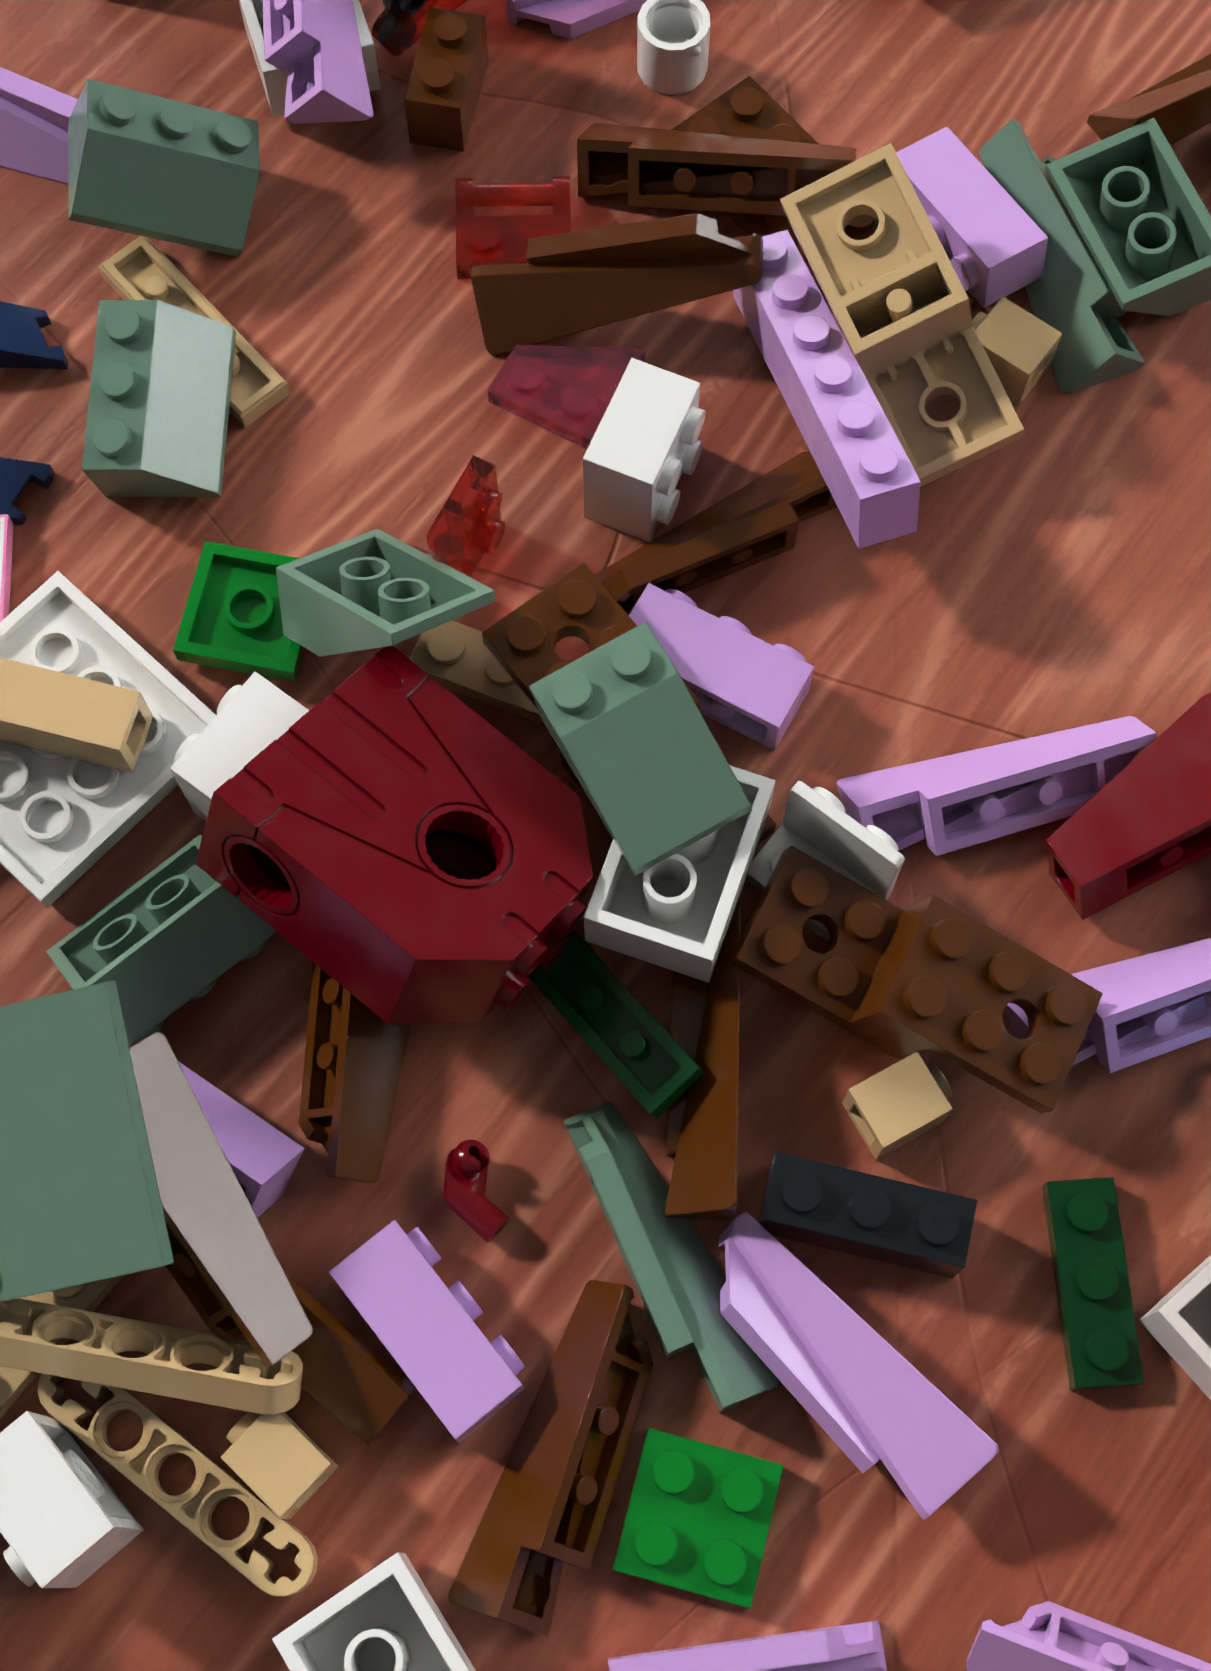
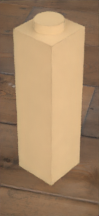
[0,657,153,773]

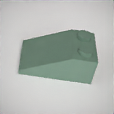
[276,529,495,657]
[529,622,752,876]

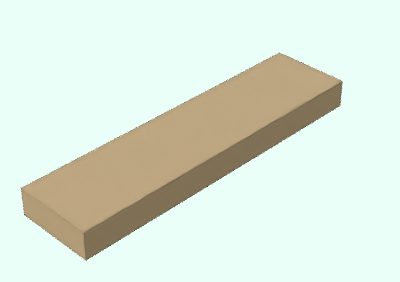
[98,236,290,428]

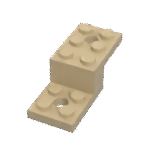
[780,143,1025,487]

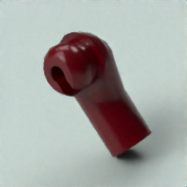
[443,1139,510,1243]

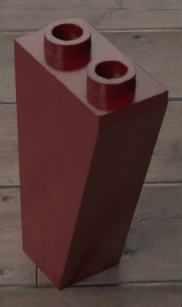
[1046,692,1211,920]

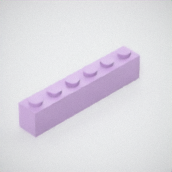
[733,230,921,549]

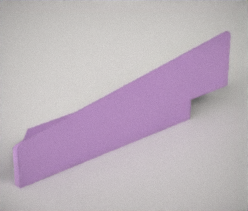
[262,0,374,124]

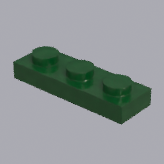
[528,930,705,1119]
[1042,1177,1144,1391]

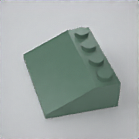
[0,980,174,1302]

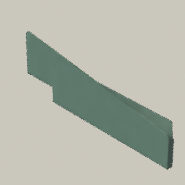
[979,119,1145,393]
[564,1103,783,1413]

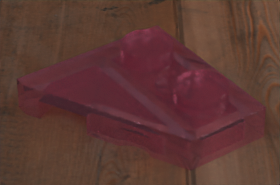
[487,345,645,450]

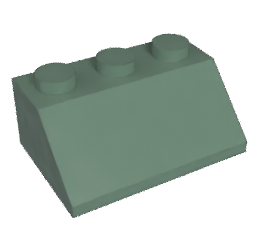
[68,79,260,257]
[1046,118,1211,316]
[81,300,236,497]
[46,834,277,1047]

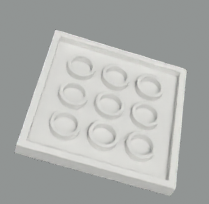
[0,571,216,908]

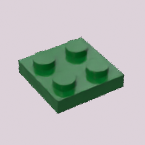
[173,541,306,683]
[613,1428,784,1609]

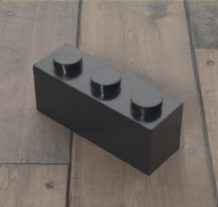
[757,1152,977,1279]

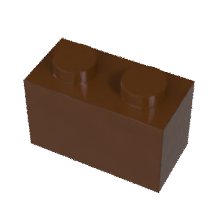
[404,7,488,152]

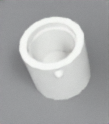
[637,0,711,95]

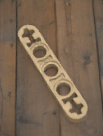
[0,1298,303,1415]
[37,1374,318,1596]

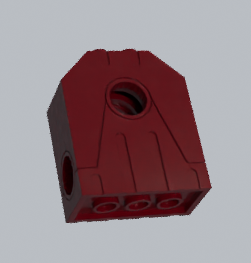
[195,646,593,1024]

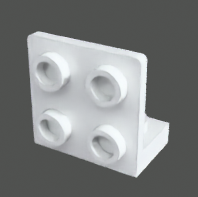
[745,781,905,943]

